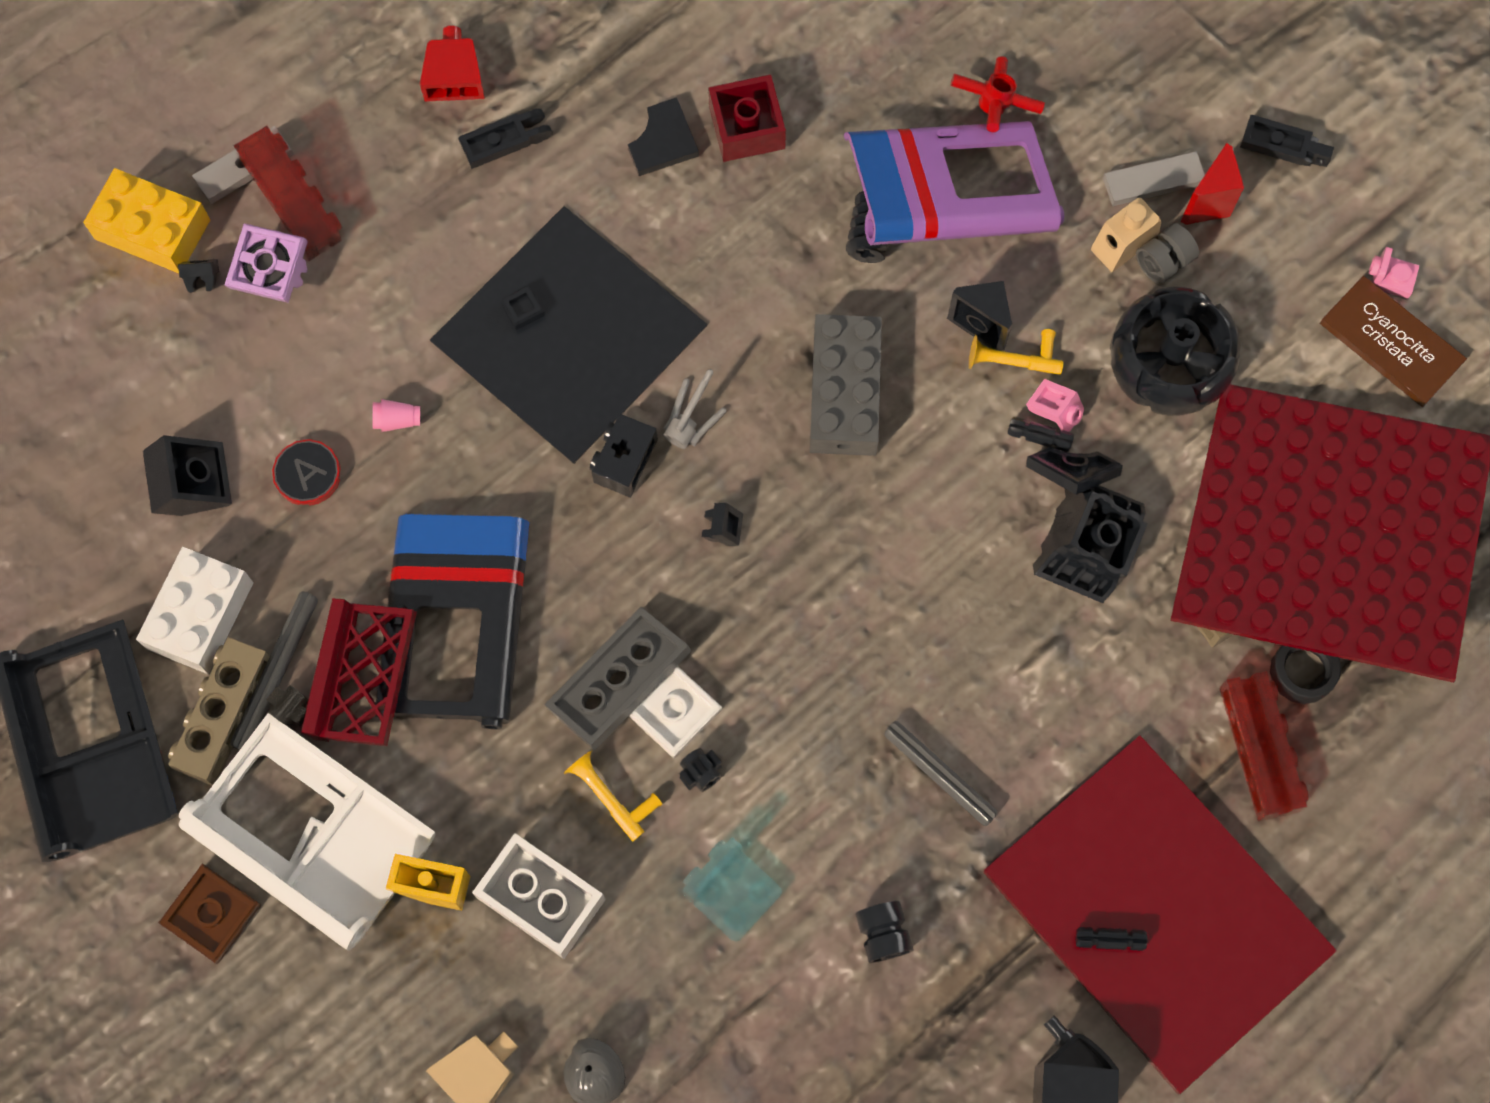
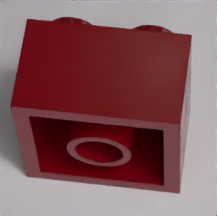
[708,74,786,162]

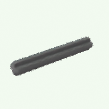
[884,721,997,826]

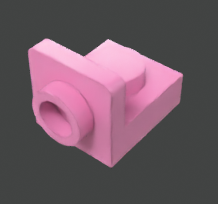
[1368,247,1420,299]
[1026,379,1084,432]

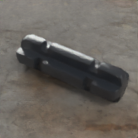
[1008,417,1074,452]
[1075,927,1148,951]

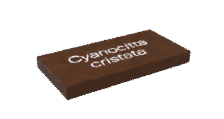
[1319,275,1467,408]

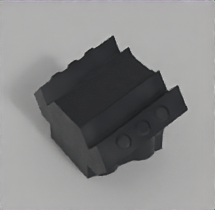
[1033,485,1148,603]

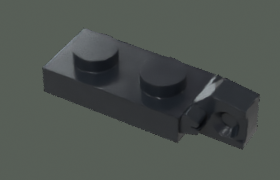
[1240,114,1334,167]

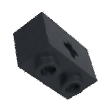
[589,413,658,498]

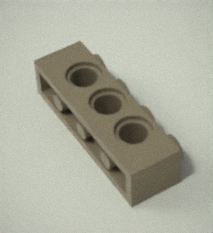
[168,637,270,786]

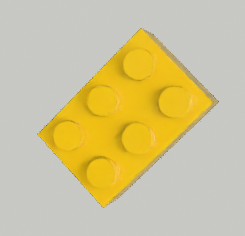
[83,168,210,273]

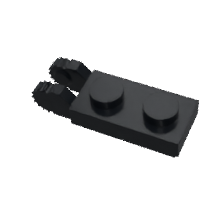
[458,108,553,169]

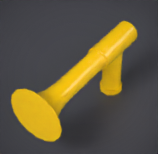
[969,329,1063,375]
[564,750,663,842]

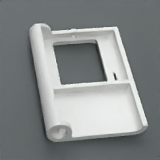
[179,713,435,951]

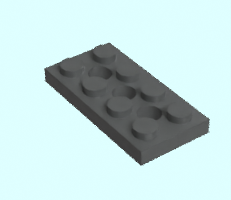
[544,607,691,751]

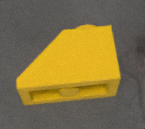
[385,854,471,911]

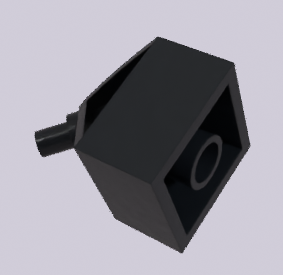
[1033,1015,1119,1103]

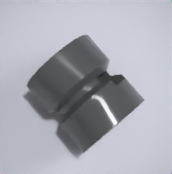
[1136,223,1199,284]

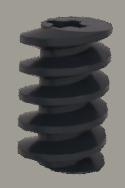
[846,191,888,263]

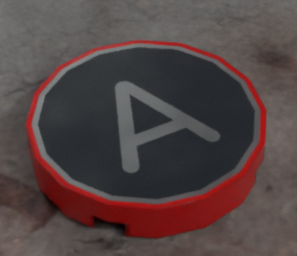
[272,439,341,506]

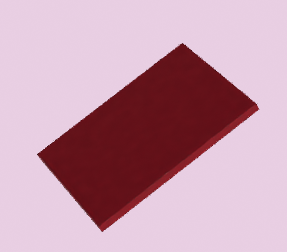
[983,735,1337,1095]

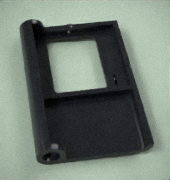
[0,619,178,862]

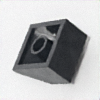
[143,435,232,516]

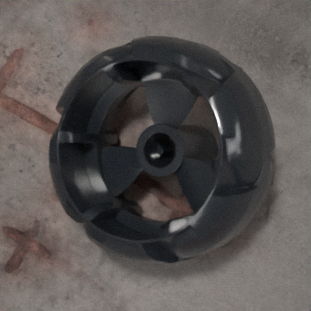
[1110,287,1241,416]

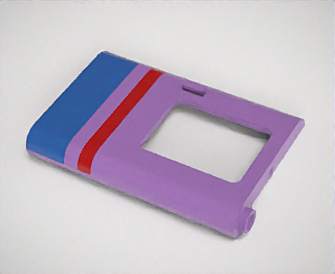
[844,121,1064,245]

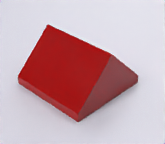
[1180,143,1244,225]

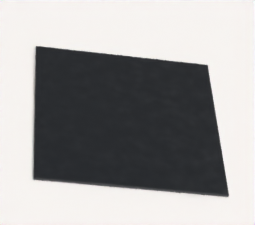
[430,206,708,464]

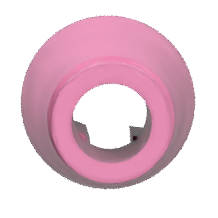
[373,399,420,432]

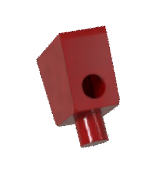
[420,26,485,102]

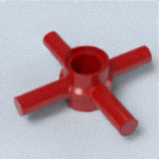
[950,56,1045,132]

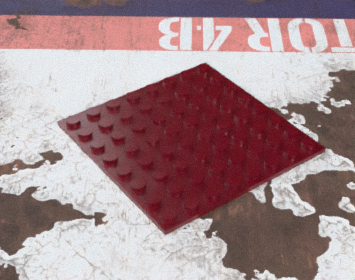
[1170,384,1490,683]

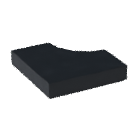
[628,98,699,176]
[1026,447,1123,495]

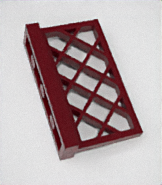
[301,598,417,746]

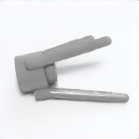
[663,369,727,449]

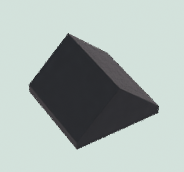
[947,281,1012,351]

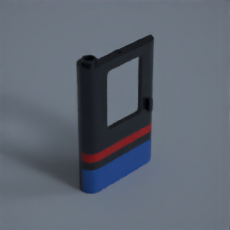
[375,514,530,730]

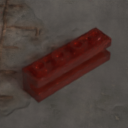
[234,126,343,261]
[1219,671,1309,822]

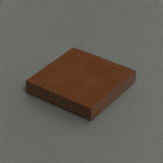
[158,863,261,964]

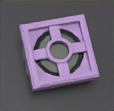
[224,223,308,303]

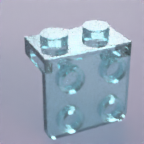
[683,837,782,942]

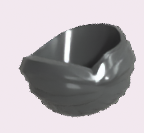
[563,1038,626,1103]

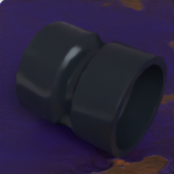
[855,901,914,963]

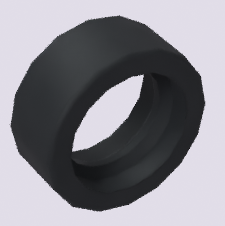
[1269,645,1341,704]

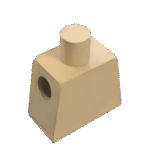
[1091,197,1161,272]
[426,1031,518,1103]

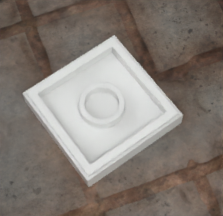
[629,666,722,759]

